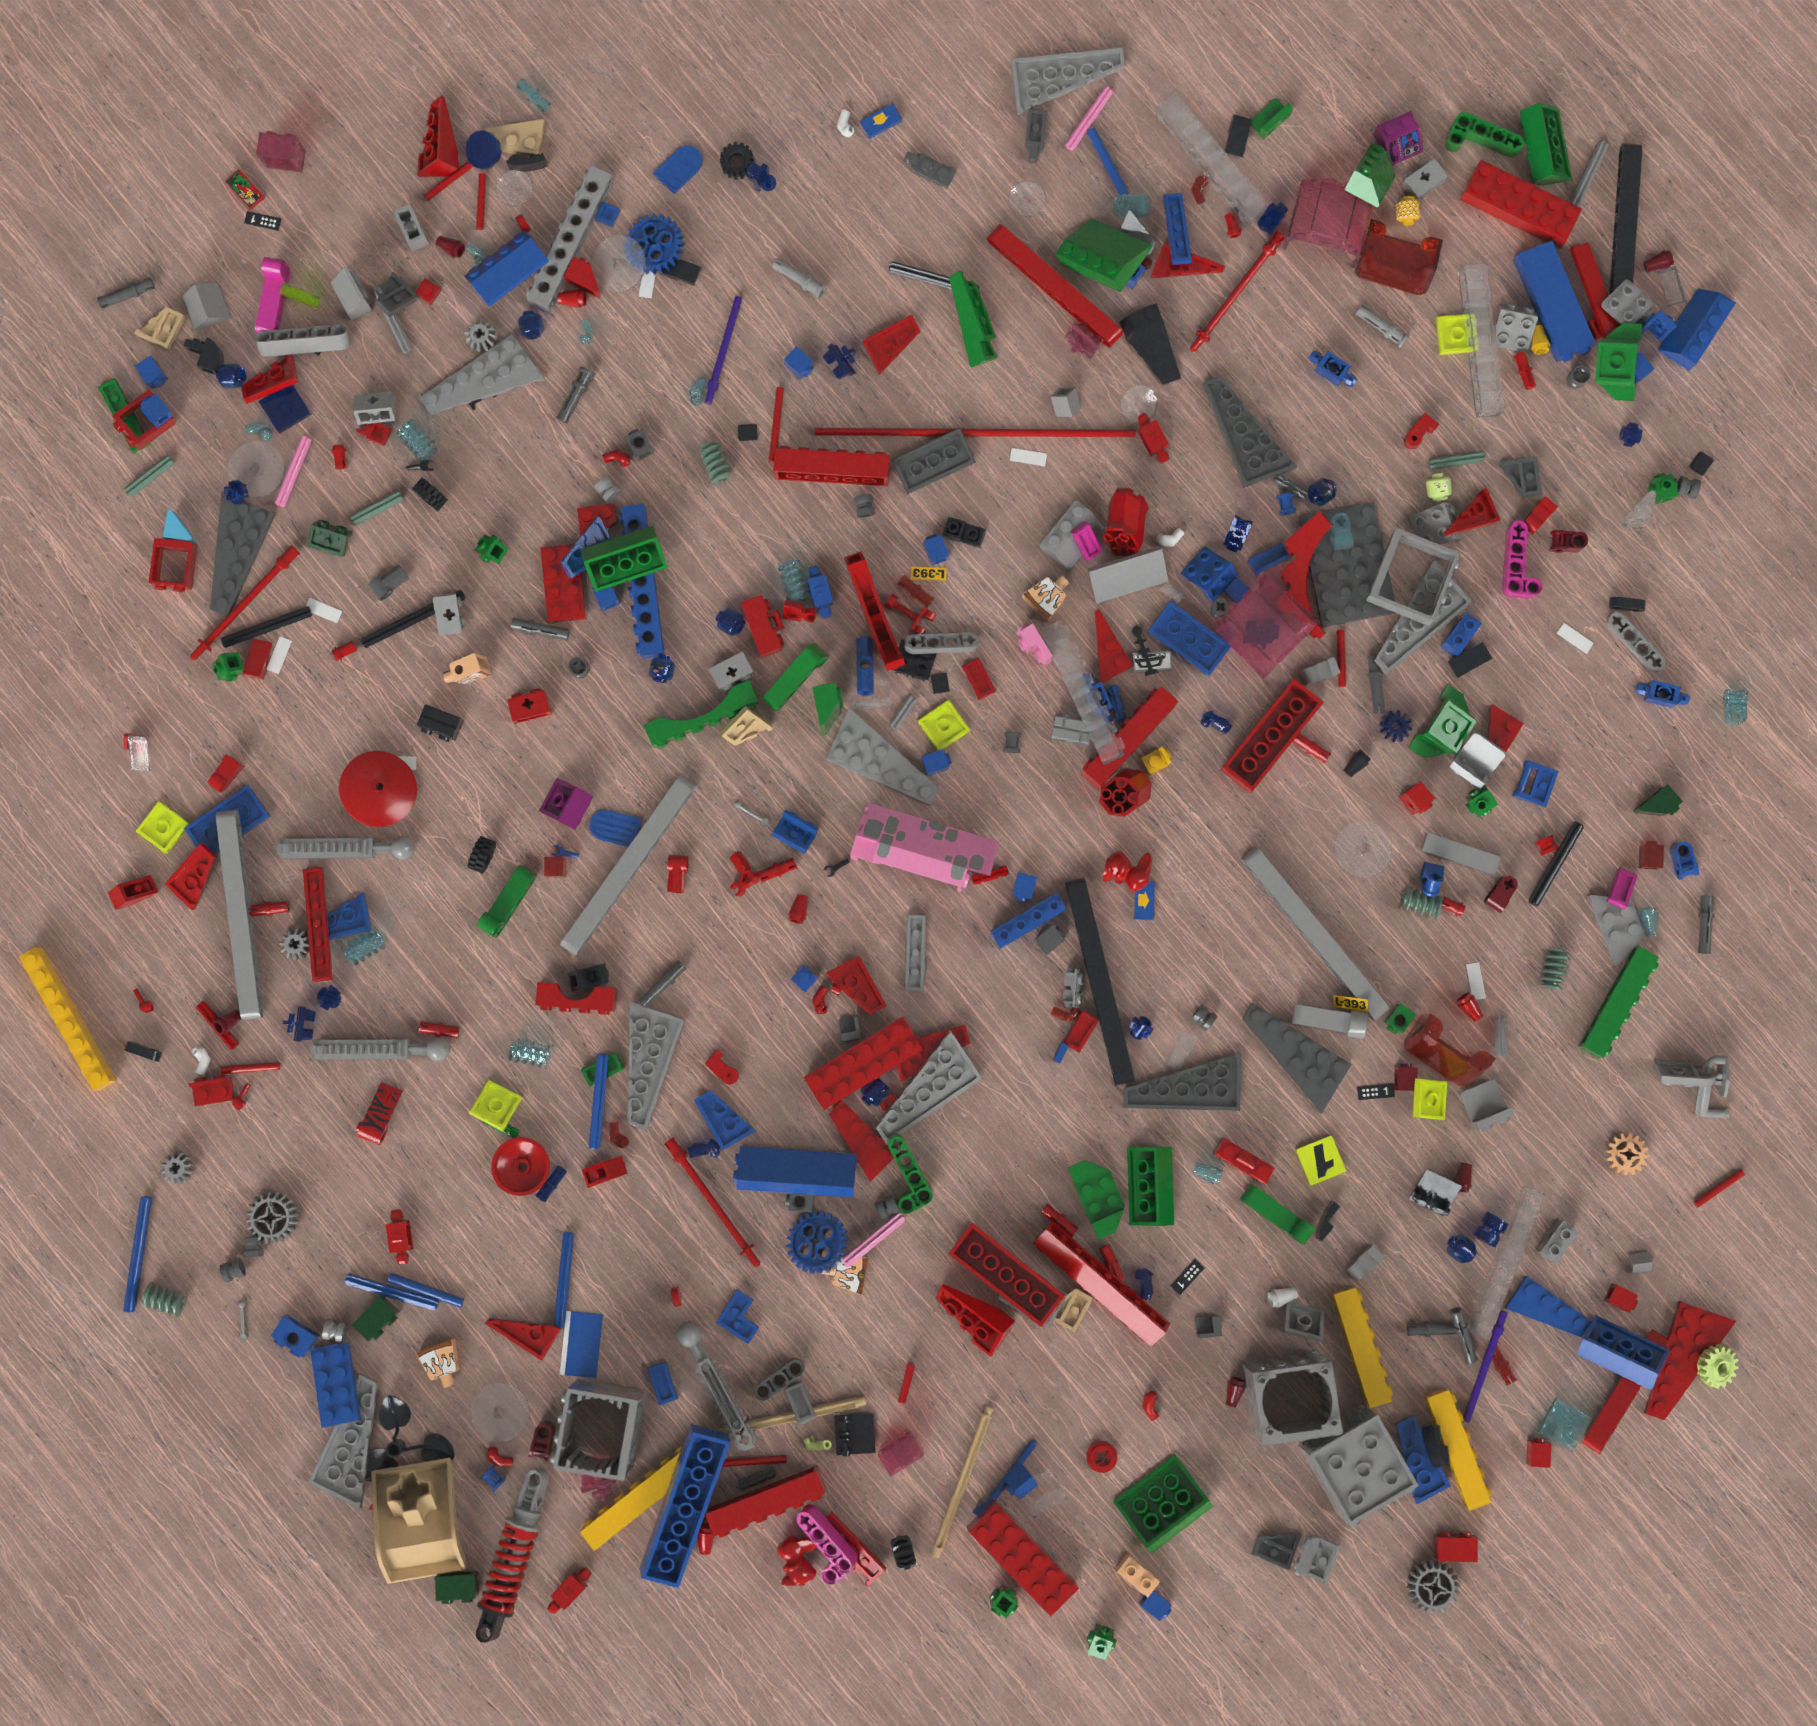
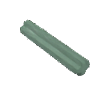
[1428,451,1485,470]
[125,455,174,497]
[350,491,404,525]

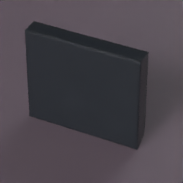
[738,424,758,441]
[1689,451,1714,476]
[930,673,950,694]

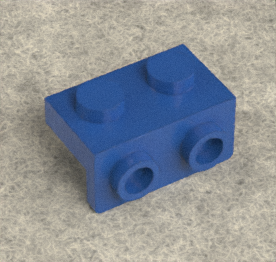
[1641,310,1677,342]
[772,810,819,854]

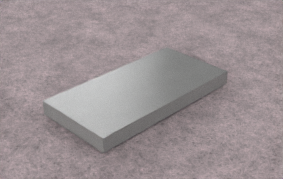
[1088,546,1168,604]

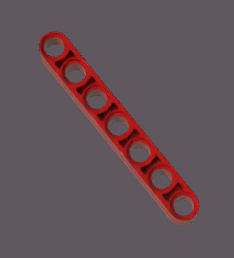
[1582,1329,1670,1454]

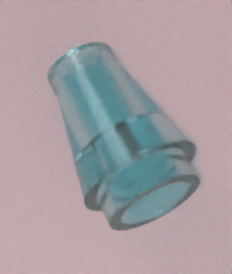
[1639,908,1659,937]
[1193,1163,1223,1185]

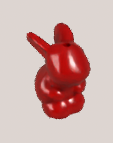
[1103,851,1152,892]
[776,1536,817,1586]

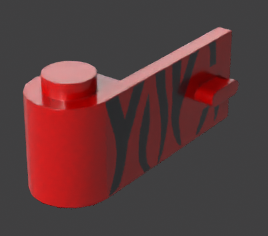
[356,1082,403,1145]

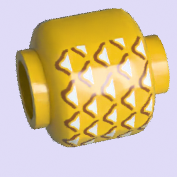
[1395,196,1420,226]

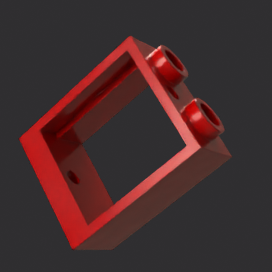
[112,389,175,450]
[148,538,197,592]

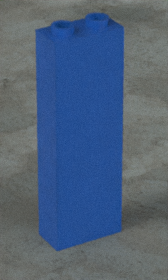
[1513,241,1596,362]
[733,1146,856,1197]

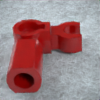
[729,851,760,897]

